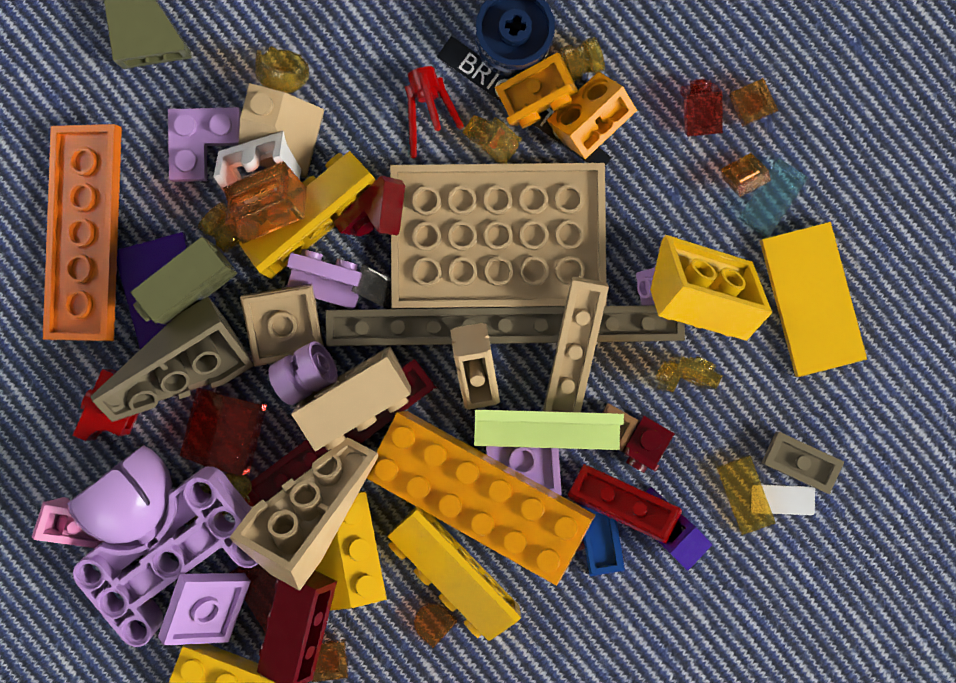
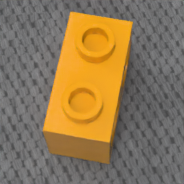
[547,71,637,159]

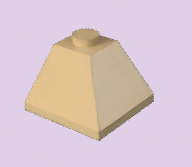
[238,83,325,178]

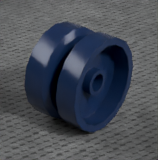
[476,0,555,77]

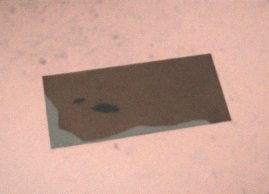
[351,265,392,309]

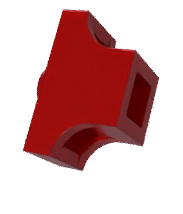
[72,369,139,441]

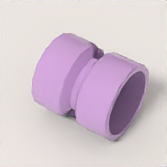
[268,341,338,405]

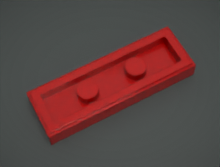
[567,464,682,544]

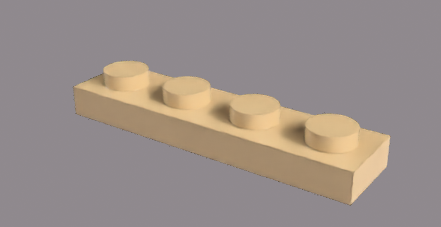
[543,277,609,412]

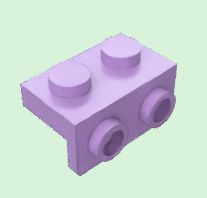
[287,249,365,309]

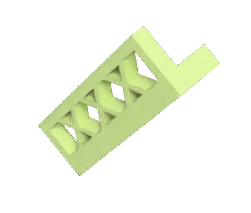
[474,409,624,450]

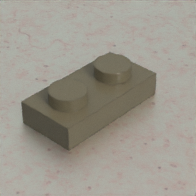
[761,431,844,494]

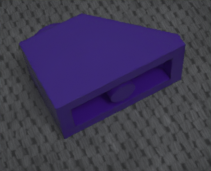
[646,487,712,571]

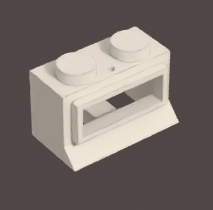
[213,131,301,208]

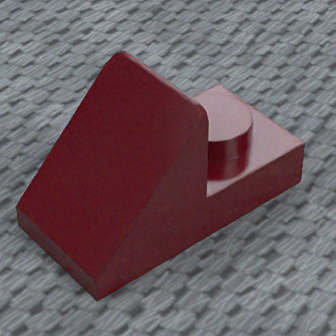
[334,175,405,236]

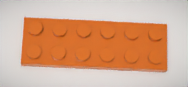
[43,124,122,341]

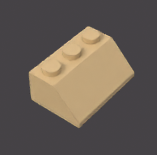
[291,346,411,451]

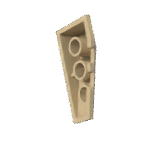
[230,437,378,591]

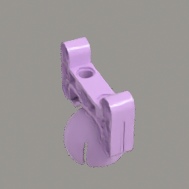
[67,445,258,647]

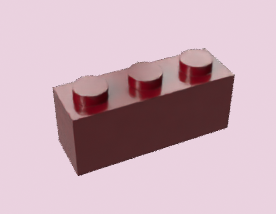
[257,570,337,683]

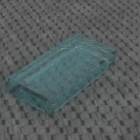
[738,158,809,238]

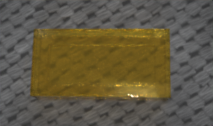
[716,455,776,535]

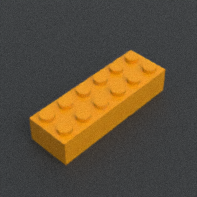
[367,411,595,586]

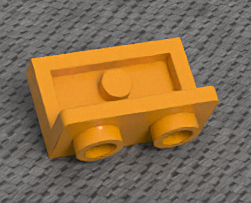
[495,53,579,128]

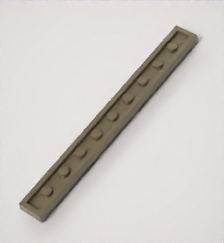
[326,305,685,347]

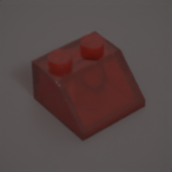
[180,387,267,476]

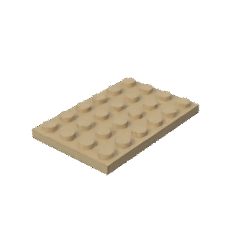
[390,163,607,309]

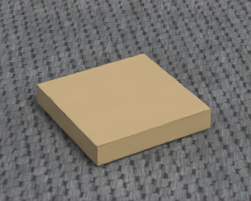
[240,283,324,366]

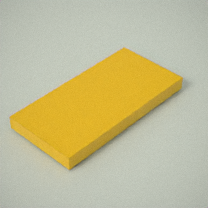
[760,222,867,377]

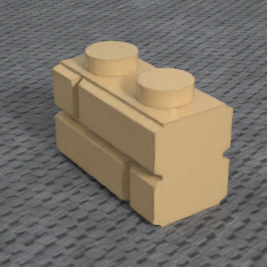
[450,323,500,410]

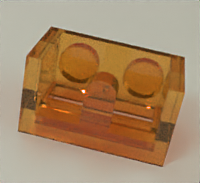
[223,161,306,244]

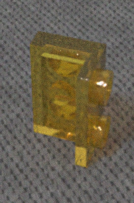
[655,356,723,393]

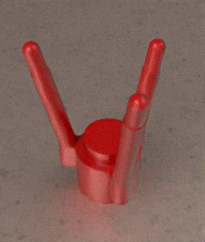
[405,66,464,159]

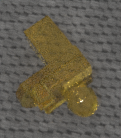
[462,115,522,164]

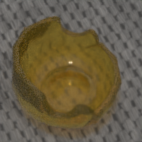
[255,46,310,94]

